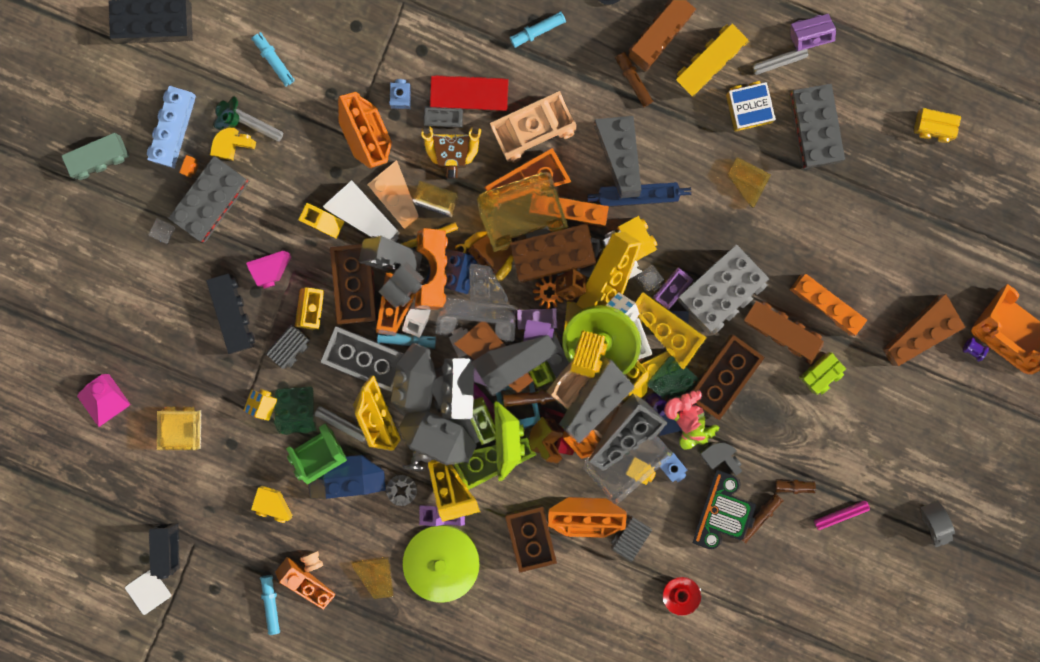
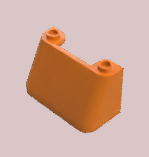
[972,284,1040,374]

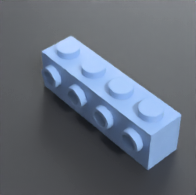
[147,86,196,169]

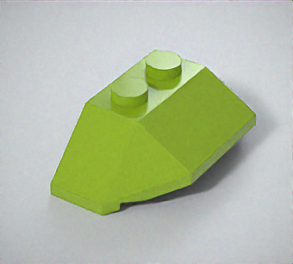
[494,402,525,481]

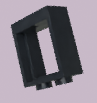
[149,523,180,579]

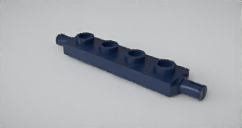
[587,182,691,207]

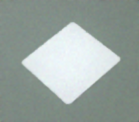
[125,570,171,615]

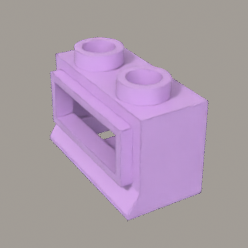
[517,308,557,329]

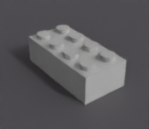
[321,326,404,392]

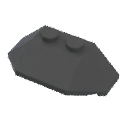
[391,343,436,416]
[398,411,477,465]

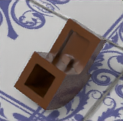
[529,417,563,463]

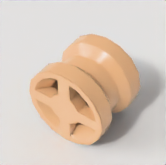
[300,551,323,572]

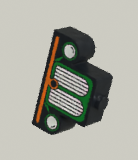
[692,470,756,550]

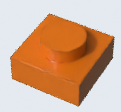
[179,155,198,178]

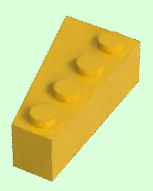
[676,23,749,96]
[577,232,642,309]

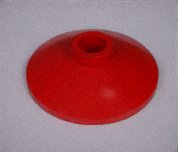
[663,577,701,616]

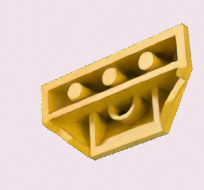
[353,375,401,451]

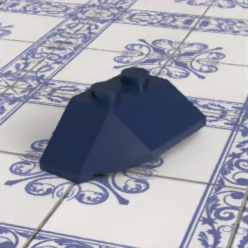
[308,455,386,499]

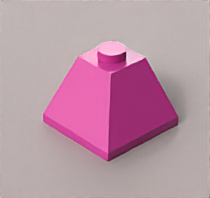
[246,251,291,289]
[77,374,131,427]

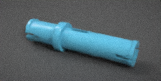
[509,11,566,48]
[251,32,295,87]
[377,333,436,349]
[260,575,280,635]

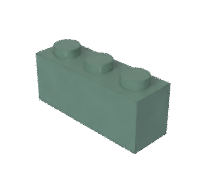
[62,133,129,180]

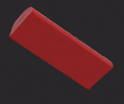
[430,75,509,111]

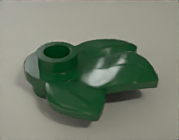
[213,96,239,130]

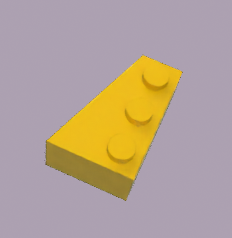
[428,460,480,522]

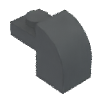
[698,442,742,475]
[921,500,955,548]

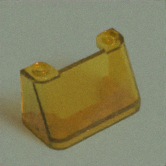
[477,172,569,252]

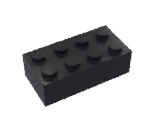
[109,0,193,44]

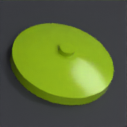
[563,305,641,375]
[403,525,480,603]

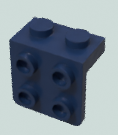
[426,249,477,294]

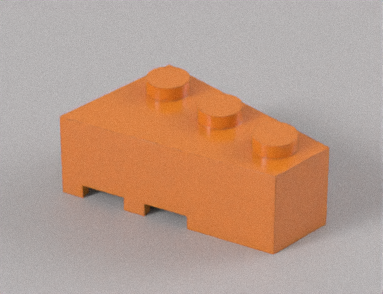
[376,273,424,336]

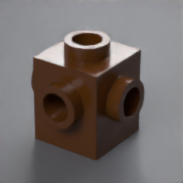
[556,269,586,301]

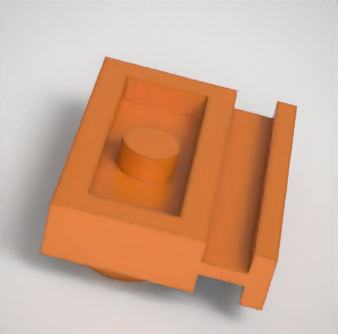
[563,430,601,459]

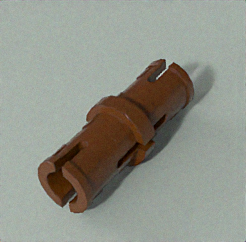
[775,479,816,495]

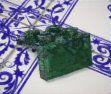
[647,356,699,402]
[274,387,317,435]

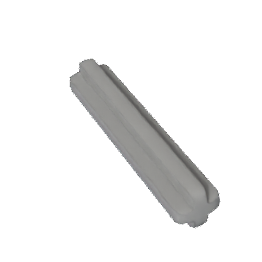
[752,49,808,75]
[236,109,284,141]
[315,406,366,442]

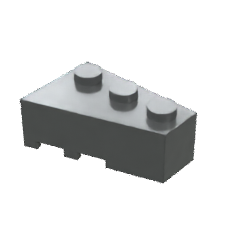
[359,235,423,273]

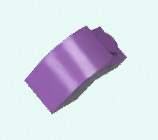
[420,503,465,526]

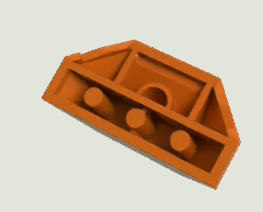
[338,92,392,168]
[548,497,627,538]

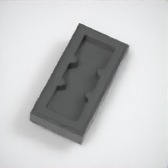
[424,106,463,128]

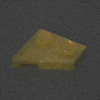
[728,157,771,208]
[351,557,394,599]

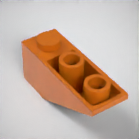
[275,557,335,610]

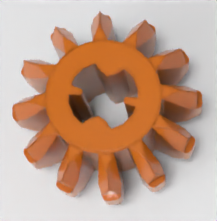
[533,276,563,309]

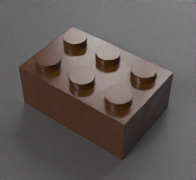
[505,504,557,573]

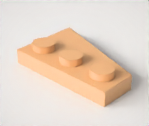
[367,160,419,229]

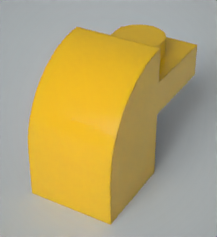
[210,128,256,161]

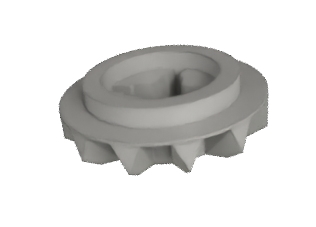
[386,475,417,506]

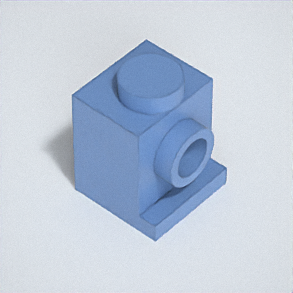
[390,79,411,109]
[657,451,687,482]

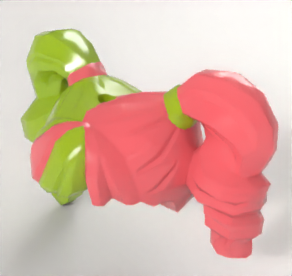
[664,390,719,450]

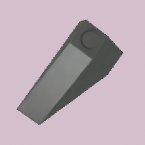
[472,335,559,396]

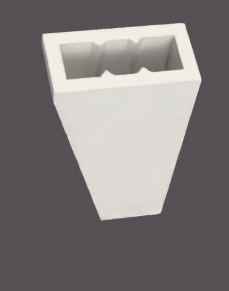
[323,180,400,242]

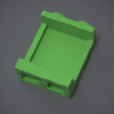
[286,424,347,485]

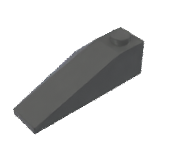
[588,393,667,471]

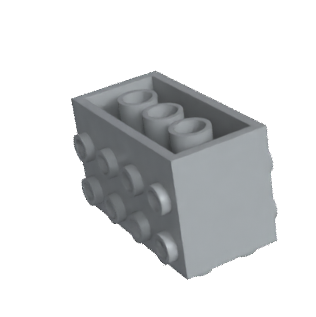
[677,245,769,335]

